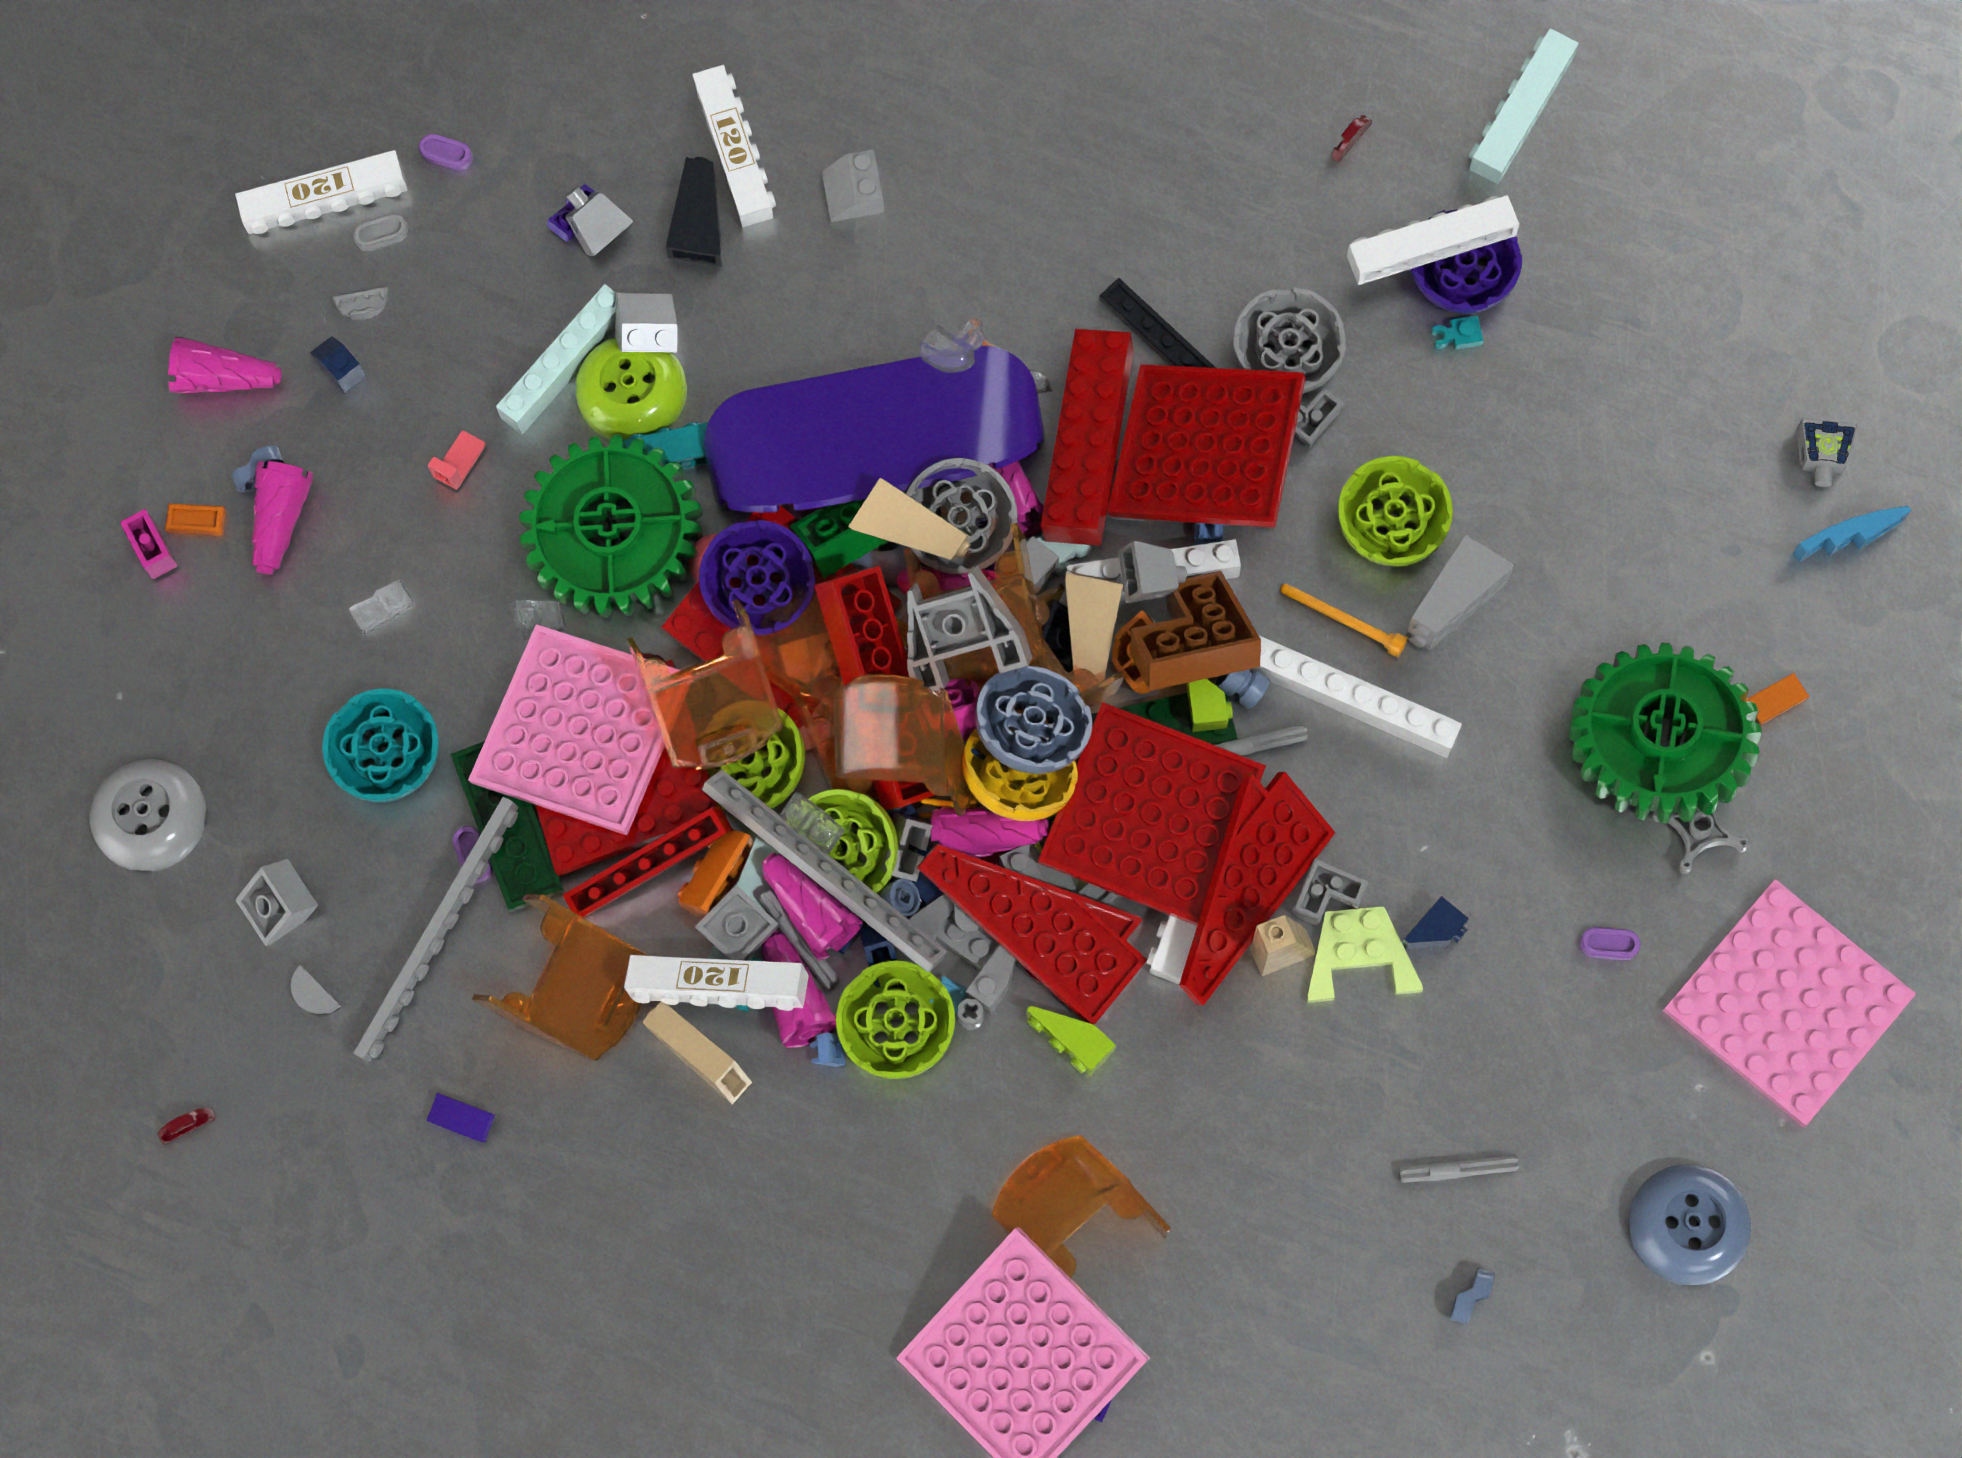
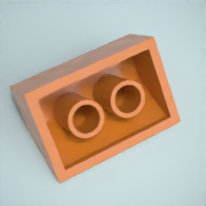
[678,830,753,919]

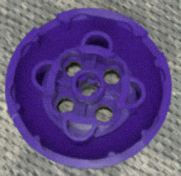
[1411,206,1522,314]
[699,520,815,635]

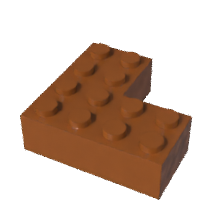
[1131,571,1261,691]

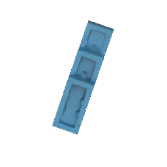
[1793,506,1912,562]

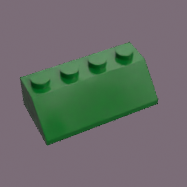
[790,491,907,578]

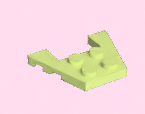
[1307,906,1423,1003]

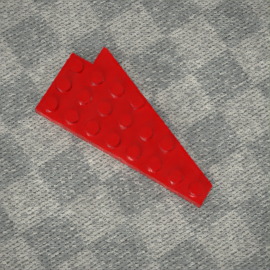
[1179,772,1336,1006]
[916,844,1147,1025]

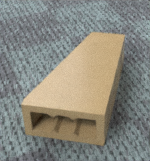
[848,478,971,561]
[1065,571,1123,689]
[1250,915,1316,976]
[642,1001,752,1104]

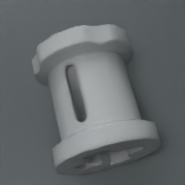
[957,998,984,1030]

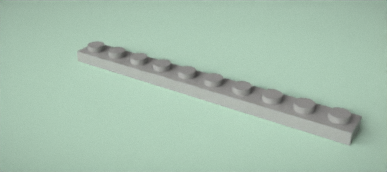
[702,770,948,973]
[353,797,519,1062]

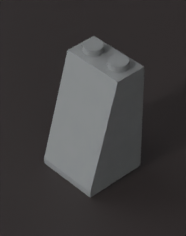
[1405,535,1515,650]

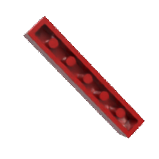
[562,805,734,920]

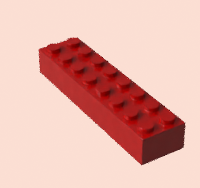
[1041,329,1134,546]
[814,566,948,810]

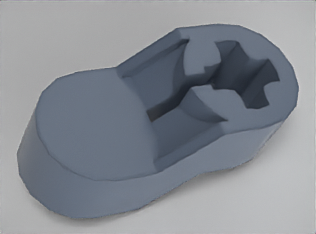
[231,445,284,492]
[1450,1268,1495,1324]

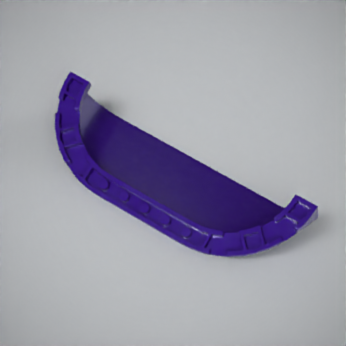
[704,346,1045,513]

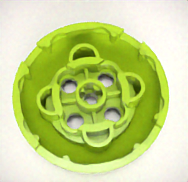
[575,337,687,440]
[1338,456,1453,567]
[698,701,805,813]
[791,789,899,894]
[836,961,955,1079]

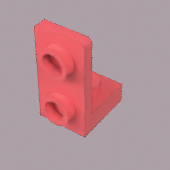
[427,431,486,490]

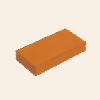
[165,503,226,536]
[1745,673,1810,725]

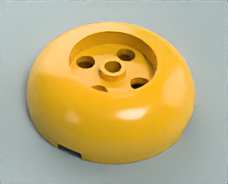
[962,728,1078,821]

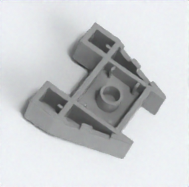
[907,566,1033,697]
[895,893,1018,1015]

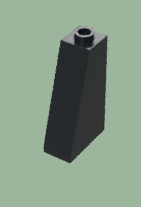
[666,157,723,267]

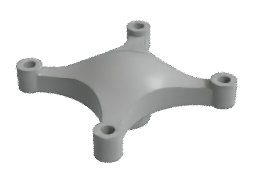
[1652,808,1749,874]

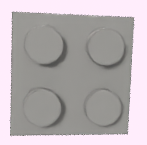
[695,885,779,961]

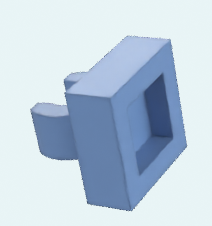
[1194,523,1223,546]
[810,1033,846,1067]

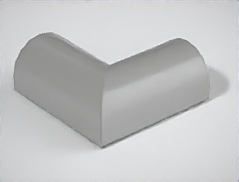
[1294,387,1345,447]
[1292,859,1369,925]

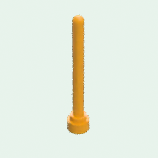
[1280,583,1408,658]

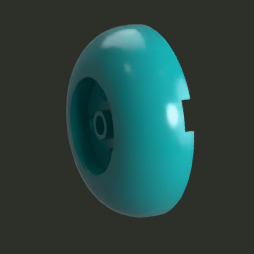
[322,689,439,802]

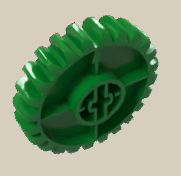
[518,434,704,618]
[1569,642,1762,824]

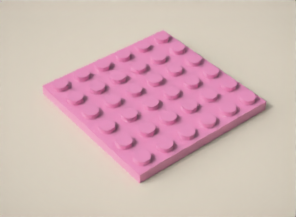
[468,624,694,835]
[1663,879,1916,1128]
[896,1227,1150,1458]

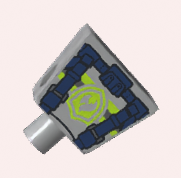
[1796,418,1857,487]

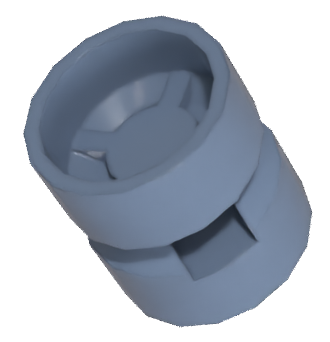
[1215,669,1270,710]
[878,878,920,917]

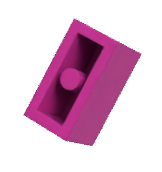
[120,509,178,579]

